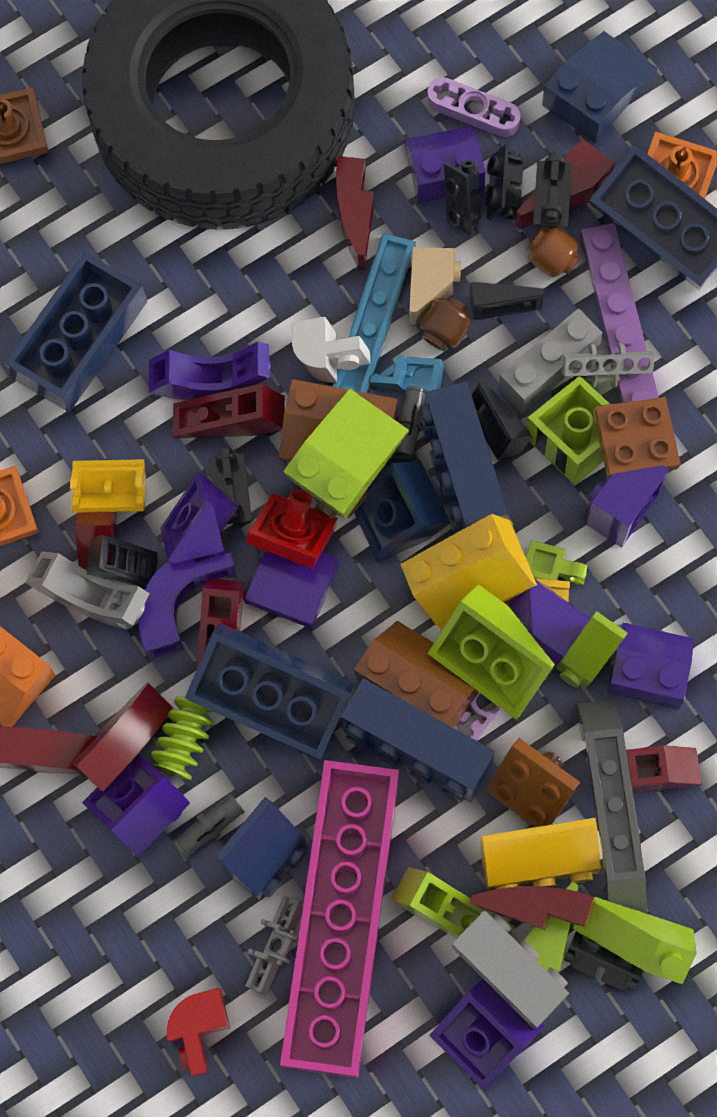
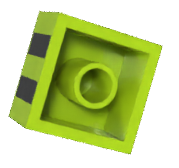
[527,376,610,485]

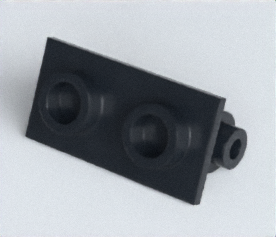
[485,144,524,220]
[533,152,572,228]
[444,159,482,236]
[209,448,252,525]
[564,931,643,992]

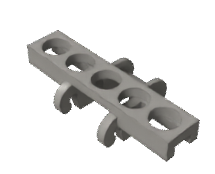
[561,343,655,388]
[245,895,304,995]

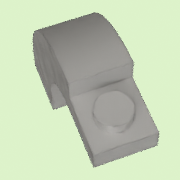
[25,551,150,630]

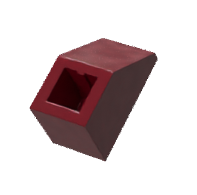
[626,745,702,794]

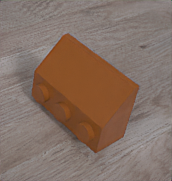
[279,379,398,475]
[353,621,479,728]

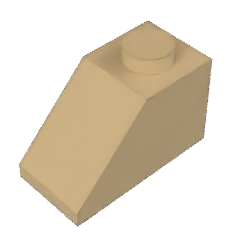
[409,247,461,325]

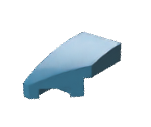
[370,354,445,393]

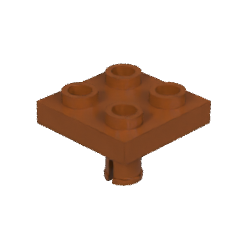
[0,87,49,164]
[593,397,681,479]
[485,738,580,827]

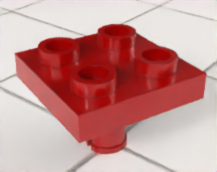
[246,490,338,569]

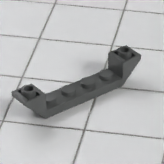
[577,700,647,914]

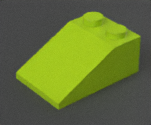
[283,389,409,519]
[427,584,555,720]

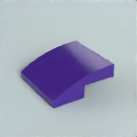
[245,552,340,629]

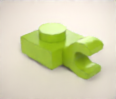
[526,540,588,585]

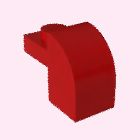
[167,988,230,1077]

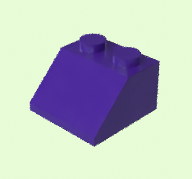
[404,127,486,203]
[585,466,669,548]
[607,622,694,709]
[82,754,190,857]
[429,978,545,1090]

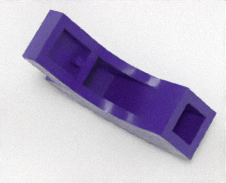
[149,341,271,400]
[138,552,237,660]

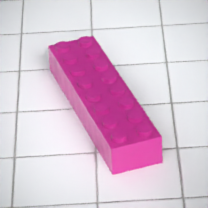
[280,760,399,1078]

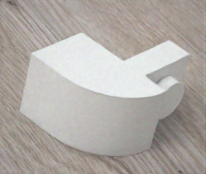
[291,317,370,382]

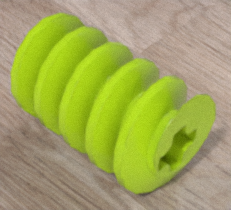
[151,696,215,780]

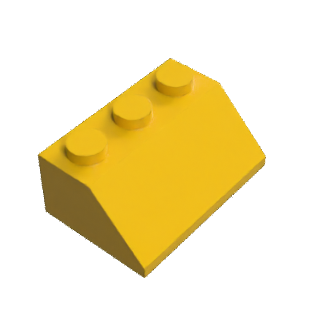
[401,514,537,631]
[480,818,601,891]

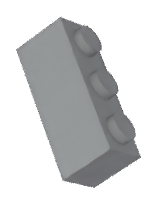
[498,308,603,414]
[452,910,569,1030]

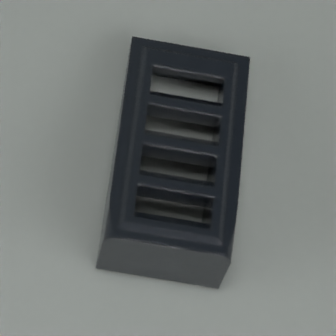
[469,282,544,320]
[471,382,532,460]
[87,535,158,587]

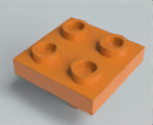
[647,131,717,199]
[0,465,39,546]

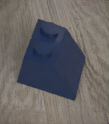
[354,461,451,561]

